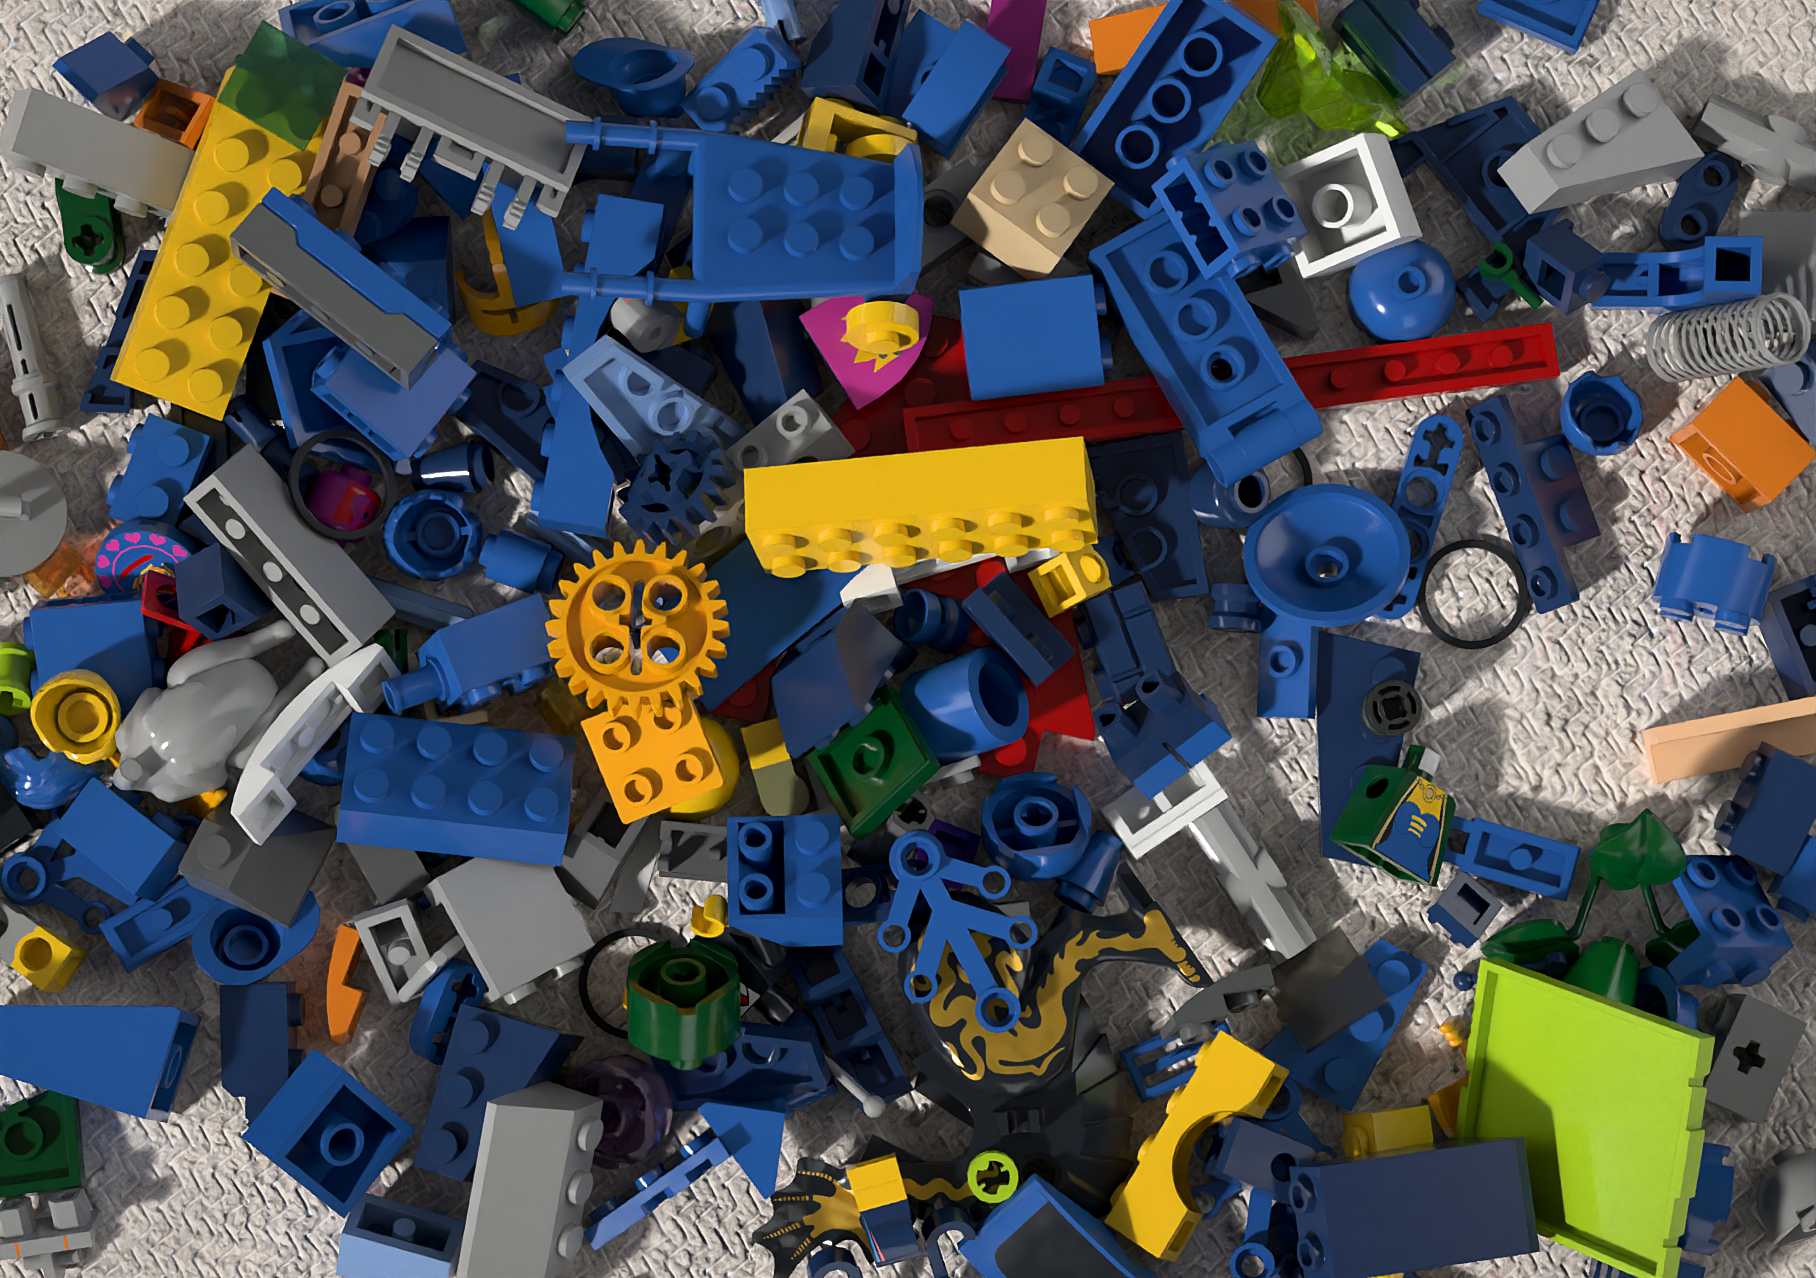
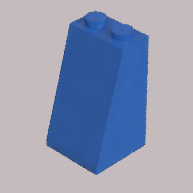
[0,1005,202,1123]

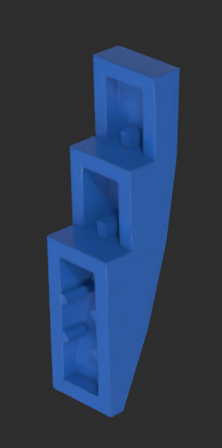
[482,73,569,308]

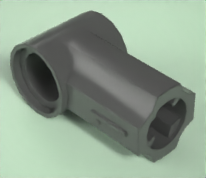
[846,791,935,887]

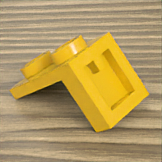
[795,97,918,153]

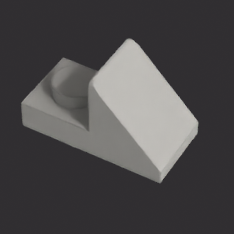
[353,898,433,1007]

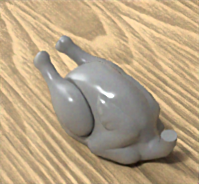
[113,619,327,803]

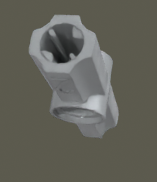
[1690,93,1816,197]
[1187,799,1317,965]

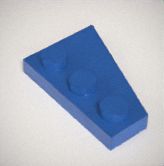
[1259,938,1429,1112]
[584,1131,731,1251]

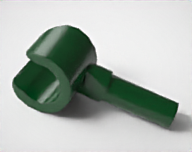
[1478,242,1544,310]

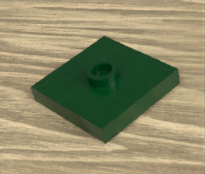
[807,684,942,840]

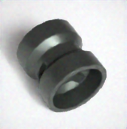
[1360,680,1422,738]

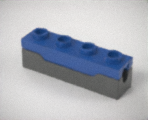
[230,186,452,391]

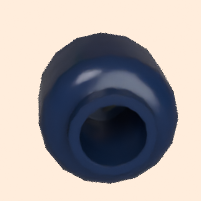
[1188,461,1271,529]

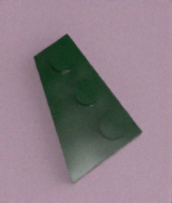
[0,1090,86,1201]

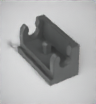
[657,820,728,883]

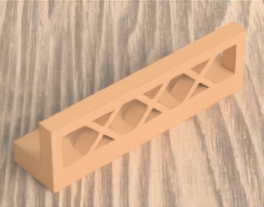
[1642,696,1816,784]

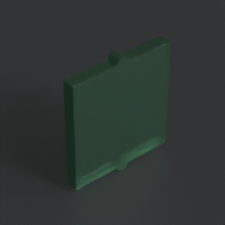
[217,20,349,151]

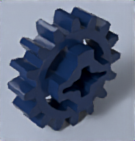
[617,430,736,546]

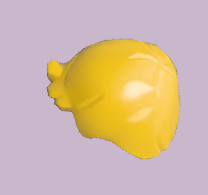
[30,669,121,764]

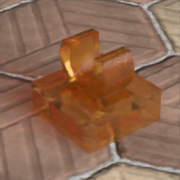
[22,536,96,600]

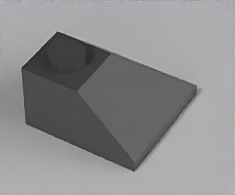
[178,788,338,929]

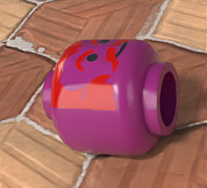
[303,464,382,549]

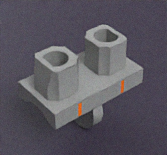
[0,1187,104,1278]

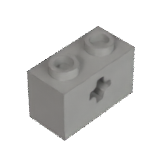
[1703,993,1808,1125]

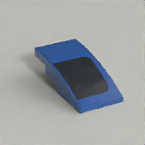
[957,1173,1158,1278]

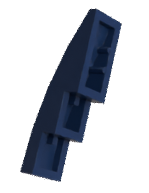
[788,945,914,1115]

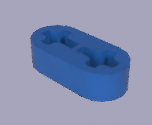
[409,958,486,1065]

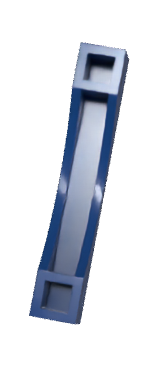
[531,194,667,539]

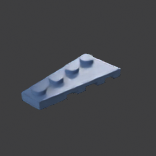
[562,335,750,460]

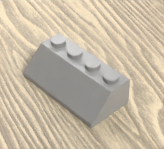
[456,1080,604,1278]

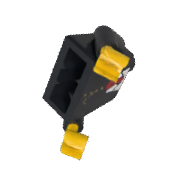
[623,894,800,1026]

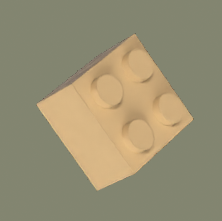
[949,117,1115,280]

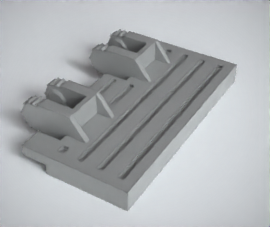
[349,24,594,231]

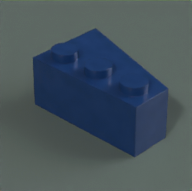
[413,1003,585,1182]

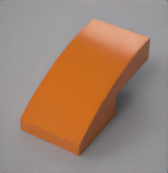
[327,924,370,1045]

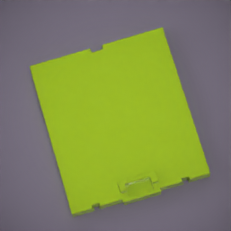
[1454,957,1715,1278]

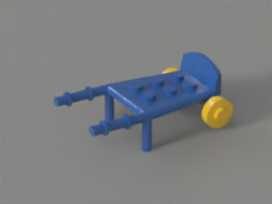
[560,116,924,355]

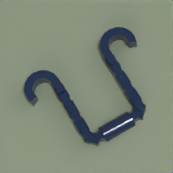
[806,1206,975,1278]

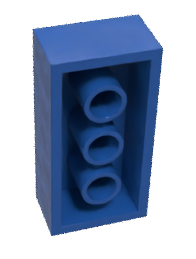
[1069,0,1282,220]
[336,711,576,866]

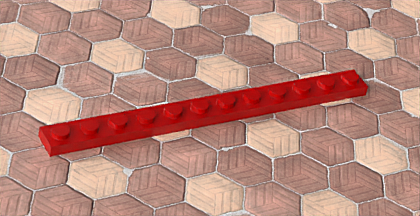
[901,322,1560,453]

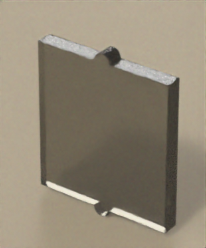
[1268,925,1389,1054]

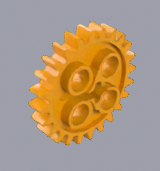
[545,539,730,720]

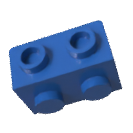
[106,413,214,528]

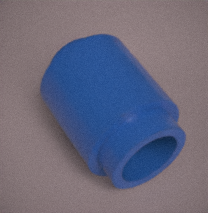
[479,526,565,596]

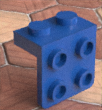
[1666,855,1794,988]

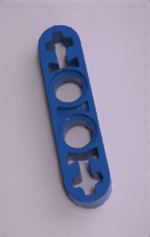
[1373,415,1464,622]

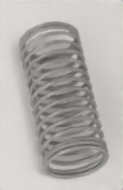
[1646,292,1811,383]

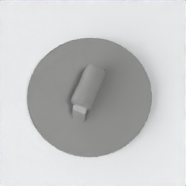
[0,450,67,577]

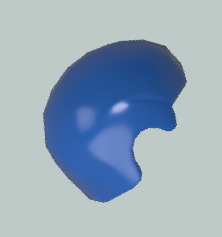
[1559,370,1645,456]

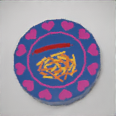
[95,520,201,611]

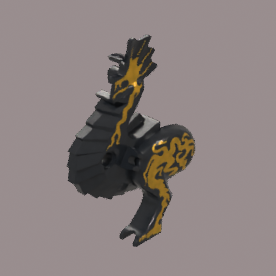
[752,861,1214,1278]

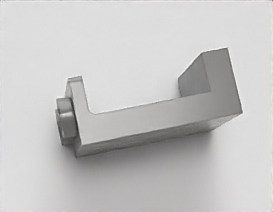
[423,857,595,1006]

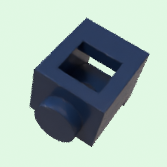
[1521,218,1610,315]

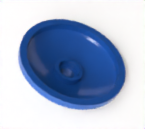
[1243,484,1410,627]

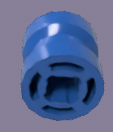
[893,588,971,653]

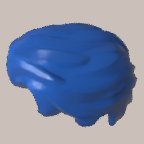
[381,489,482,581]
[0,746,107,810]

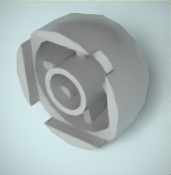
[1757,1144,1816,1247]

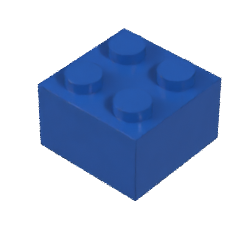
[241,1048,416,1218]

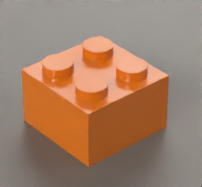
[1668,376,1816,514]

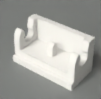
[1100,757,1228,860]

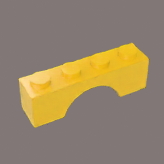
[1104,1030,1290,1263]

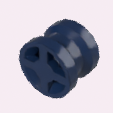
[1207,583,1263,634]

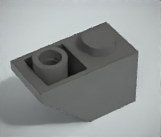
[554,785,654,910]

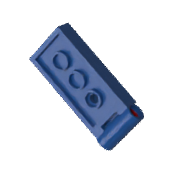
[1086,210,1323,488]

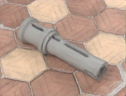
[0,273,72,442]

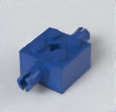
[382,593,561,715]

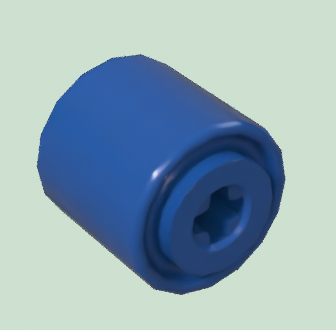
[899,647,1029,767]

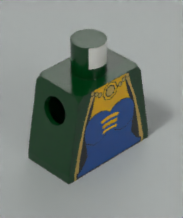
[1329,745,1456,887]

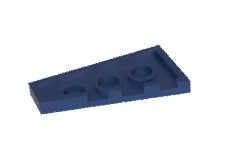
[1315,631,1421,868]

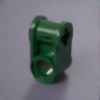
[55,177,126,276]

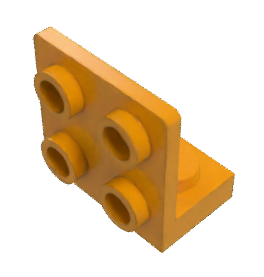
[581,689,725,824]

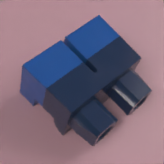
[1094,668,1232,800]

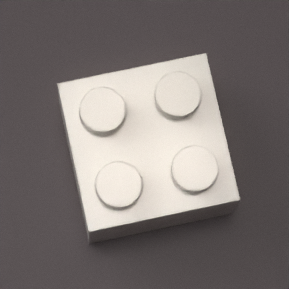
[1274,133,1423,278]

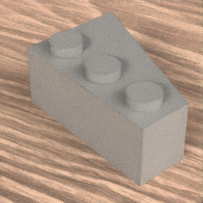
[1497,68,1705,214]

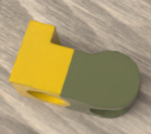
[740,718,810,816]

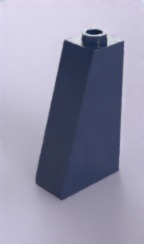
[665,232,824,427]

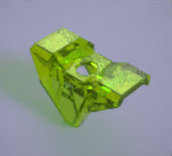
[1256,0,1409,139]

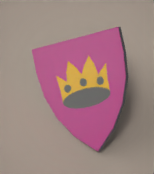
[798,292,935,411]

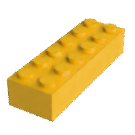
[110,66,334,421]
[744,436,1098,578]

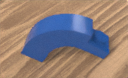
[1591,236,1763,314]

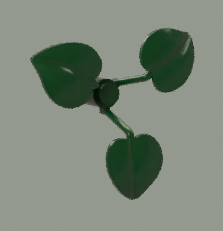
[1480,808,1700,974]

